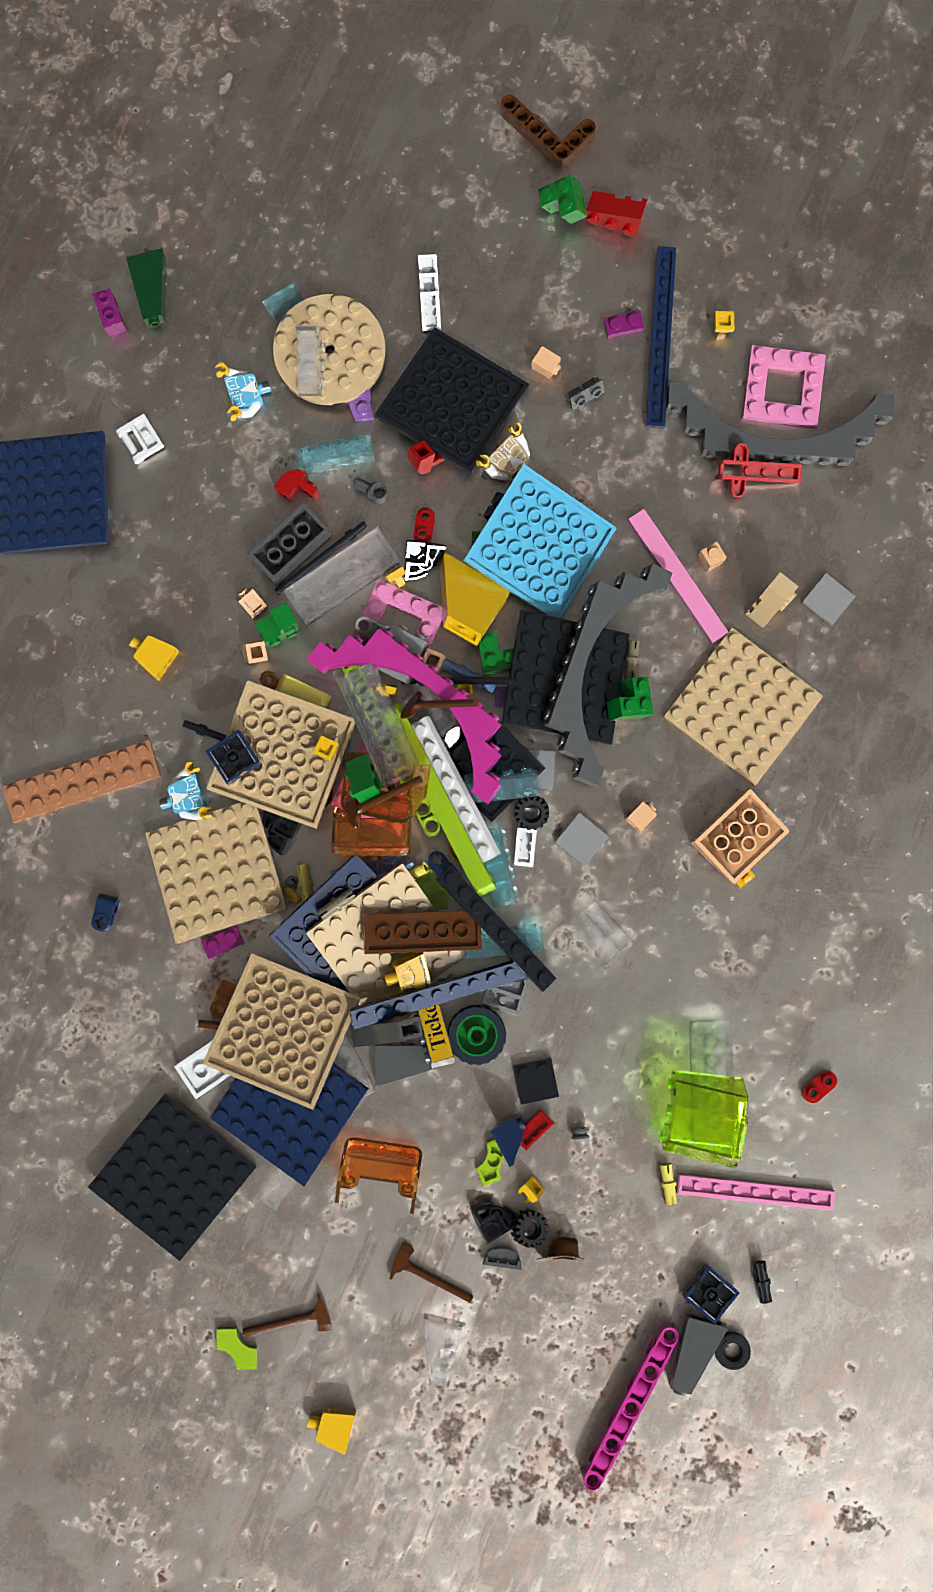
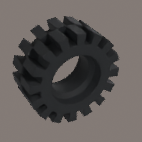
[514,794,549,830]
[510,1209,549,1248]

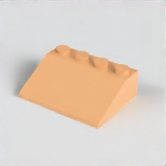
[690,789,790,884]

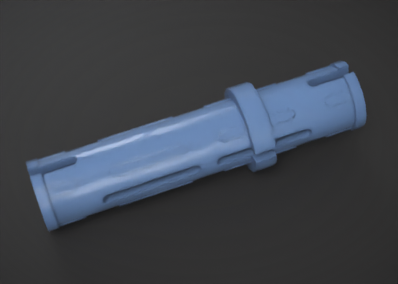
[441,658,497,694]

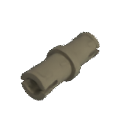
[624,640,640,679]
[316,888,356,921]

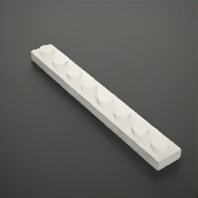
[412,716,501,863]

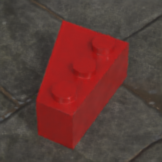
[584,191,648,237]

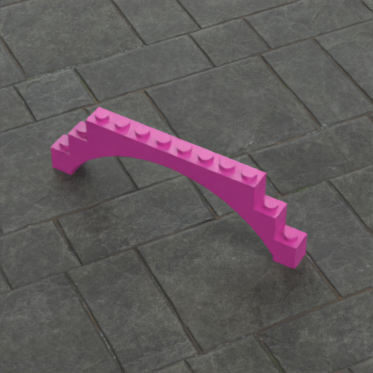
[306,628,502,804]

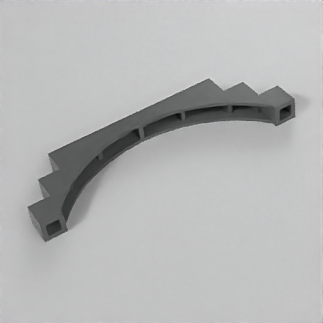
[666,382,894,466]
[543,564,673,786]

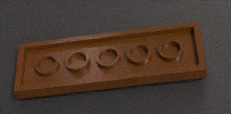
[363,911,482,954]

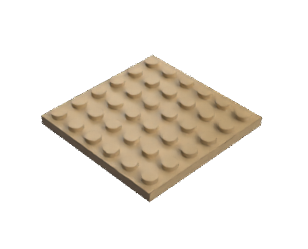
[663,628,823,786]
[206,680,357,829]
[145,802,288,944]
[305,862,467,1005]
[202,953,361,1110]

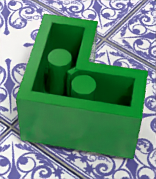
[538,174,587,224]
[255,602,301,647]
[478,632,514,676]
[607,677,654,721]
[345,754,386,803]

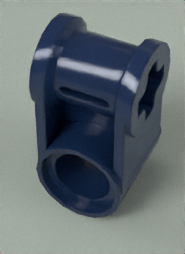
[428,851,462,876]
[91,893,120,932]

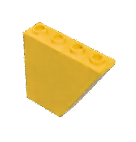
[440,553,510,646]

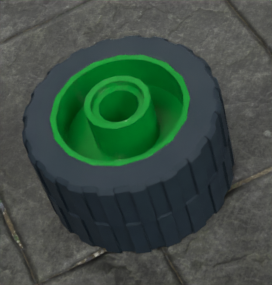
[448,1005,506,1065]

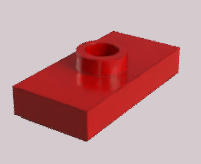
[521,1108,555,1151]

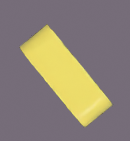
[275,674,332,708]

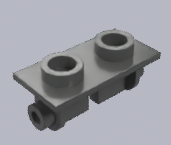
[565,377,605,411]

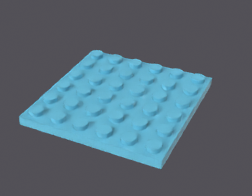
[463,464,617,618]

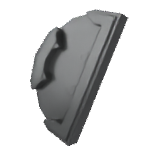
[482,1246,522,1270]

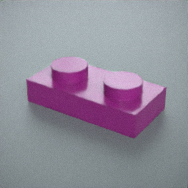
[603,310,644,338]
[201,926,245,959]

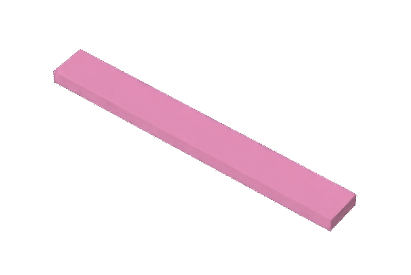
[628,509,728,643]
[676,1173,835,1211]

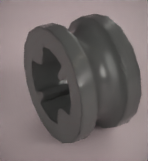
[571,1127,589,1139]

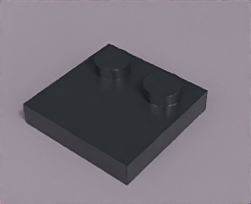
[513,1058,559,1105]

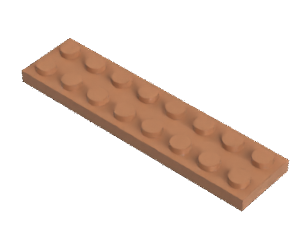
[2,740,161,823]

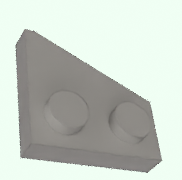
[481,979,530,1017]

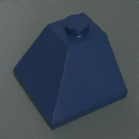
[491,1113,526,1167]

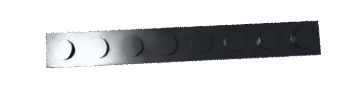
[436,865,556,992]

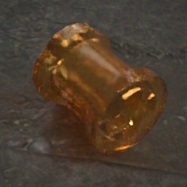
[259,670,279,690]

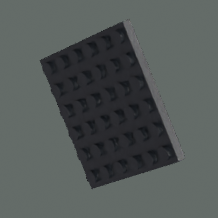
[375,327,529,475]
[501,610,630,745]
[88,1093,256,1261]

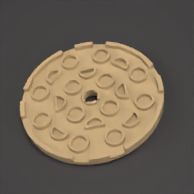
[273,294,386,405]

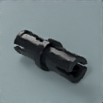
[753,1260,773,1304]

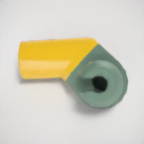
[284,875,302,905]

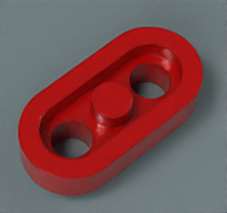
[413,507,435,542]
[801,1070,837,1103]

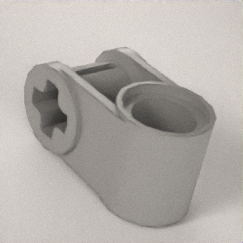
[355,617,391,639]

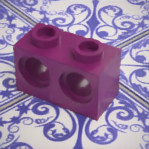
[92,288,126,337]

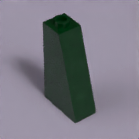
[126,248,167,327]

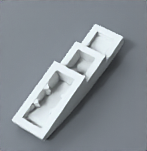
[418,254,441,331]
[514,786,540,867]

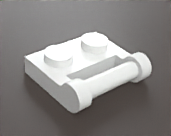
[116,414,164,464]

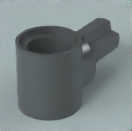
[353,477,388,504]

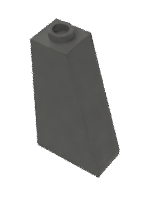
[351,1016,423,1047]
[375,1045,446,1086]
[669,1313,727,1396]

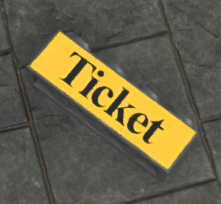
[414,1004,455,1069]

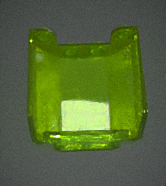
[659,1070,748,1168]

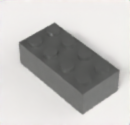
[248,503,331,586]

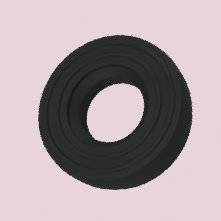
[715,1332,751,1370]

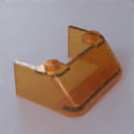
[341,752,431,823]
[331,807,412,856]
[335,1137,422,1214]

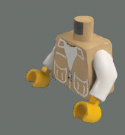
[476,422,530,482]

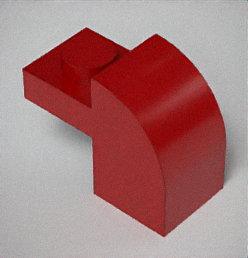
[407,440,445,474]
[274,470,319,502]

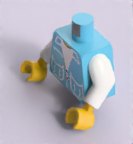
[215,363,271,421]
[159,761,212,821]

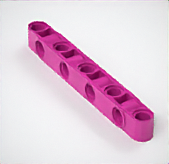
[582,1323,679,1491]

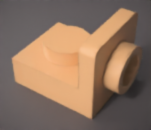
[236,587,267,618]

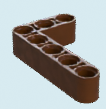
[500,94,596,169]

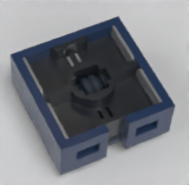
[206,730,262,785]
[682,1264,740,1324]

